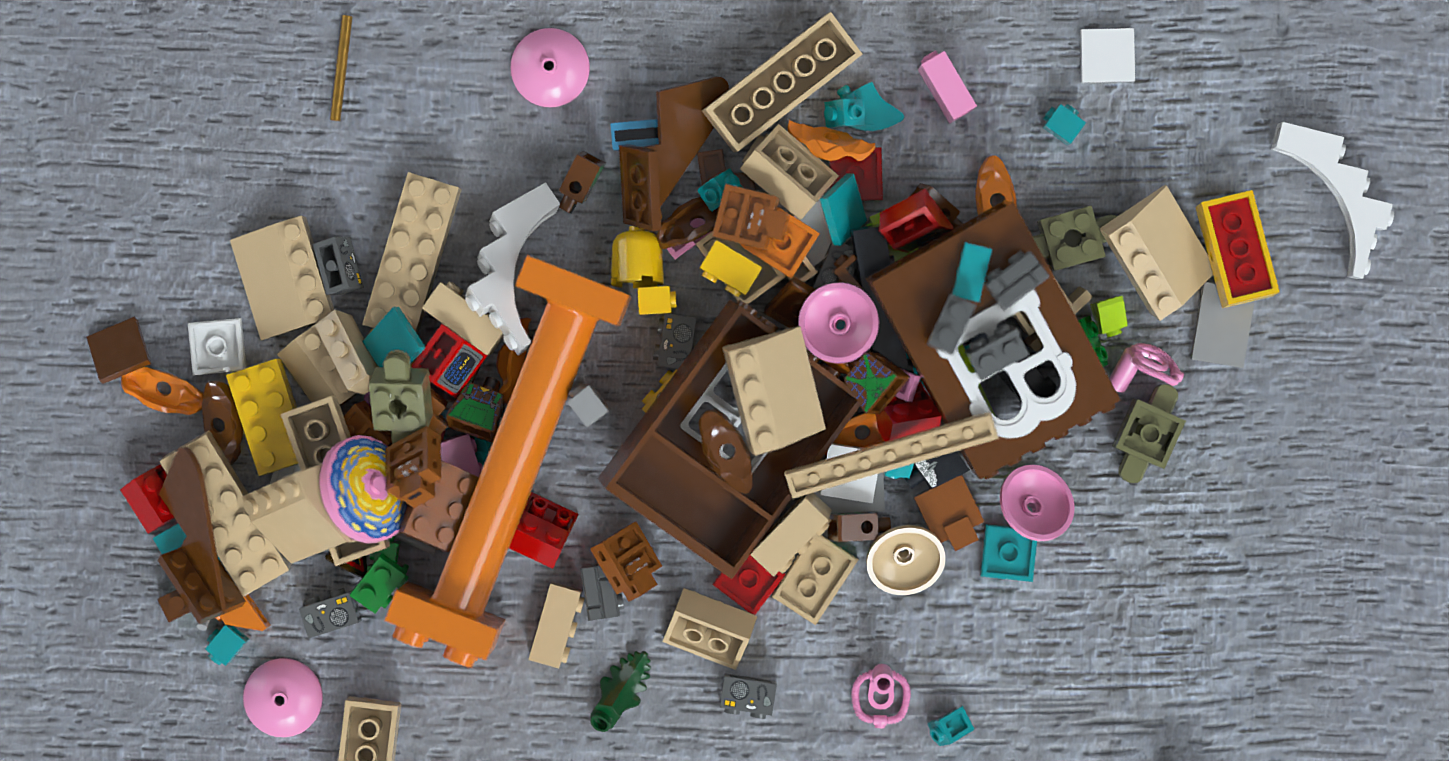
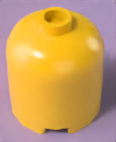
[611,226,664,289]

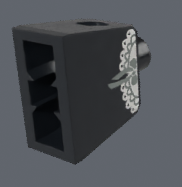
[904,451,970,489]

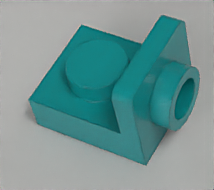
[927,706,975,746]

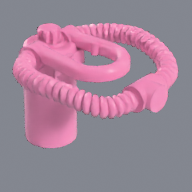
[1109,343,1184,392]
[851,664,911,729]

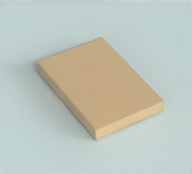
[772,534,859,625]

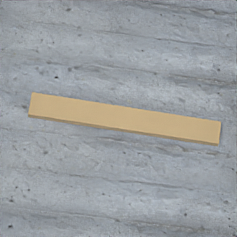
[784,411,999,498]

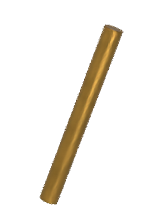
[330,15,353,121]

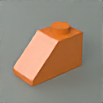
[216,587,271,631]

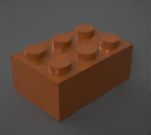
[399,460,479,553]

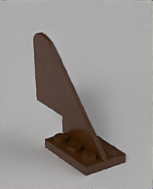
[619,76,729,231]
[158,447,246,624]

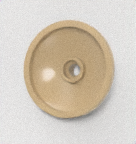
[866,525,945,595]

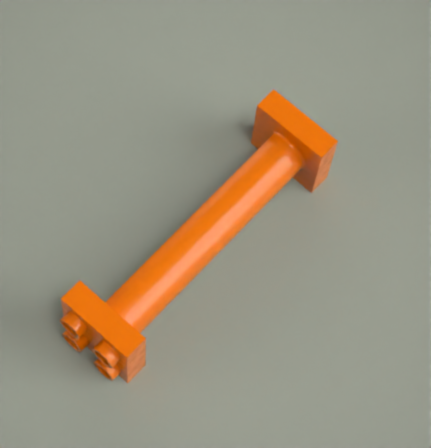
[384,256,632,667]

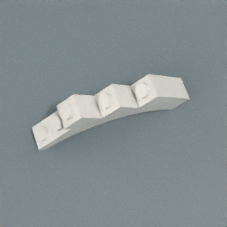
[1271,122,1394,279]
[465,183,560,355]

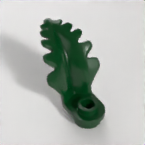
[590,651,651,732]

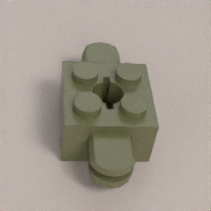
[1032,205,1117,272]
[369,350,433,444]
[1112,384,1186,483]

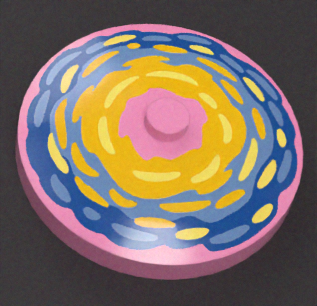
[320,436,408,543]

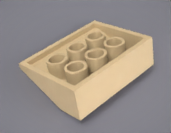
[1099,185,1213,321]
[230,216,334,341]
[723,326,826,455]
[242,464,351,564]

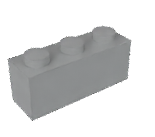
[568,384,611,427]

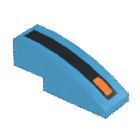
[610,119,659,151]

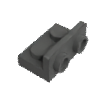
[965,324,1029,381]

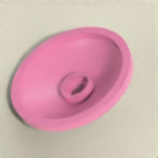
[511,28,590,108]
[799,283,879,363]
[1000,465,1075,541]
[243,658,323,737]

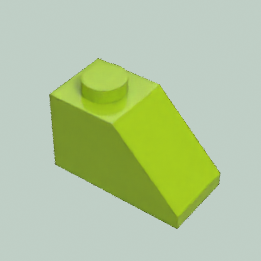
[1089,295,1128,338]

